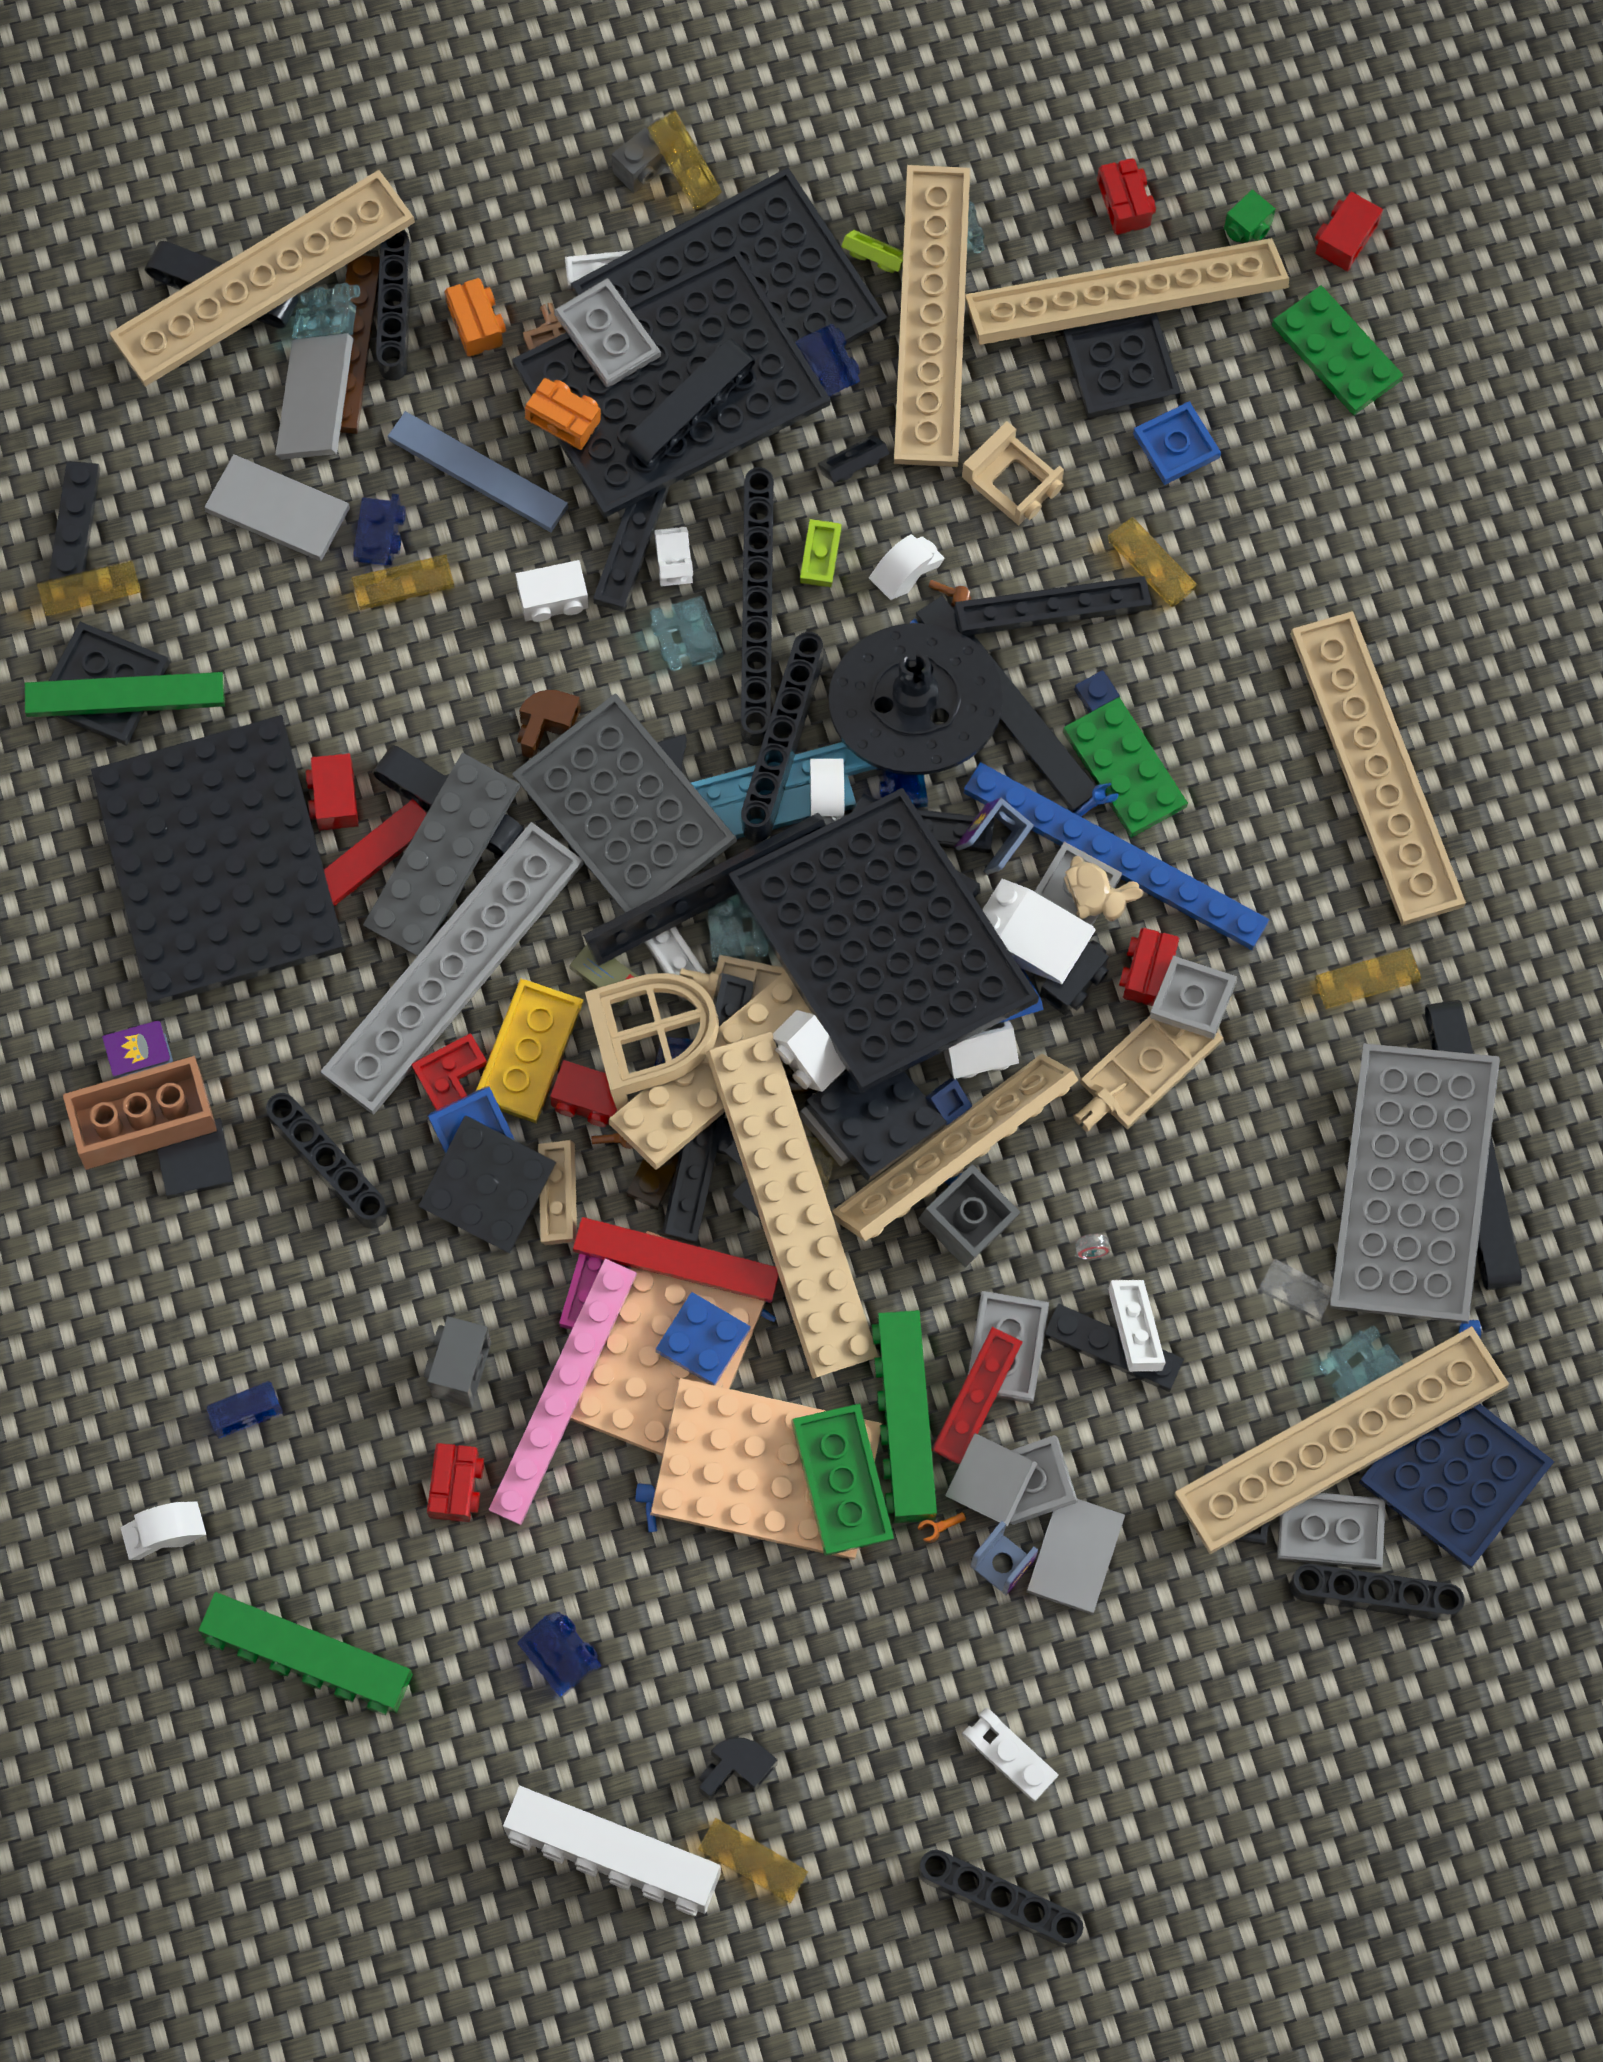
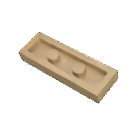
[538,1140,577,1246]

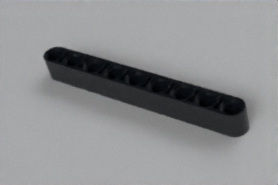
[741,467,774,746]
[1425,1000,1522,1291]

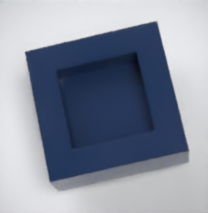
[1074,670,1120,713]
[925,1078,972,1126]

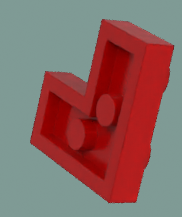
[412,1033,487,1110]

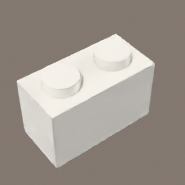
[516,560,589,622]
[773,1010,846,1092]

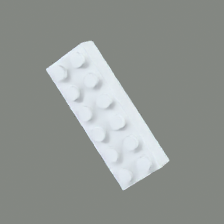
[503,1785,721,1916]

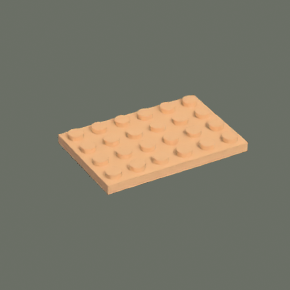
[570,1231,766,1457]
[650,1378,882,1560]

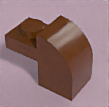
[517,690,581,758]

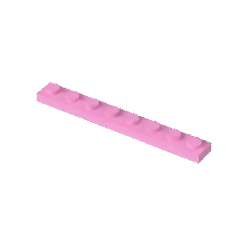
[489,1259,637,1525]

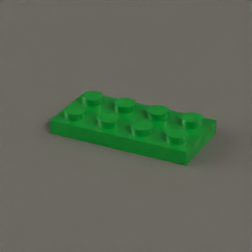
[1272,285,1403,416]
[1063,697,1188,838]
[791,1403,894,1556]

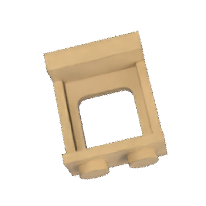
[962,421,1064,526]

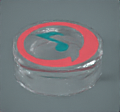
[1075,1234,1110,1259]

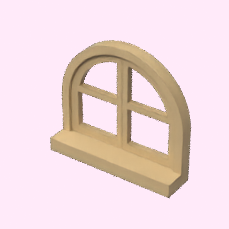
[585,973,719,1111]

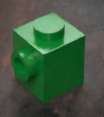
[1224,189,1276,244]

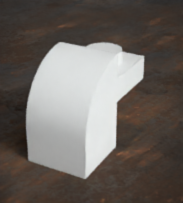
[654,527,693,586]
[869,534,945,600]
[810,759,844,825]
[120,1502,206,1560]

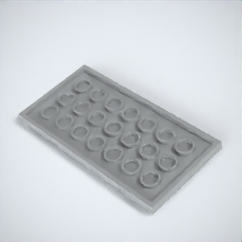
[1330,1043,1500,1324]

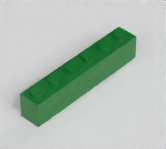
[871,1310,937,1523]
[198,1592,413,1716]

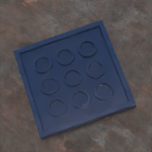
[1359,1404,1555,1570]

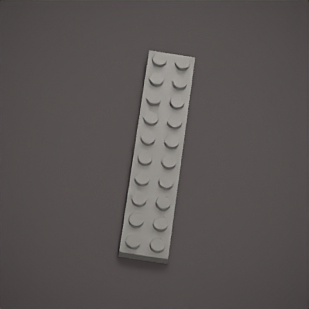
[320,822,584,1115]

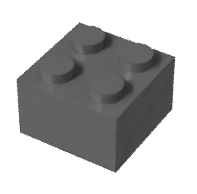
[918,1164,1021,1268]
[424,1316,491,1408]

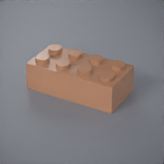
[63,1056,217,1170]

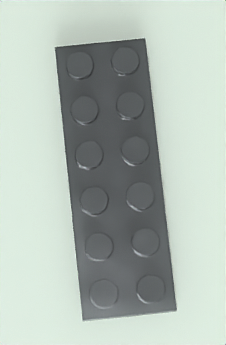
[363,752,521,956]

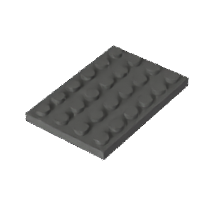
[512,693,737,913]

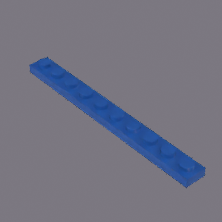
[964,762,1269,950]

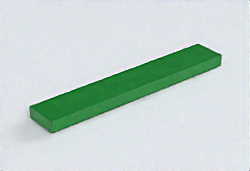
[25,672,225,717]

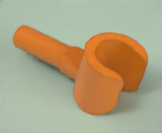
[918,1512,966,1543]

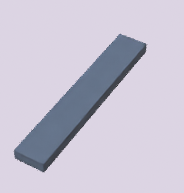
[388,411,568,533]

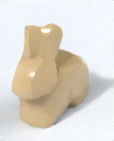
[1064,855,1143,921]

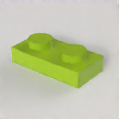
[841,230,903,273]
[800,519,842,588]

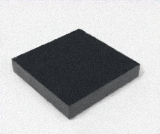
[157,1118,234,1199]

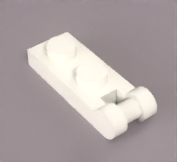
[962,1707,1059,1803]

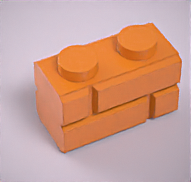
[444,278,506,357]
[525,378,601,450]

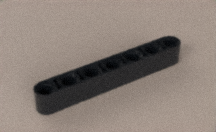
[741,632,824,842]

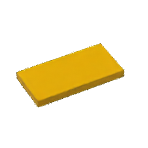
[476,978,584,1124]

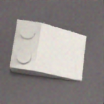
[983,879,1095,984]

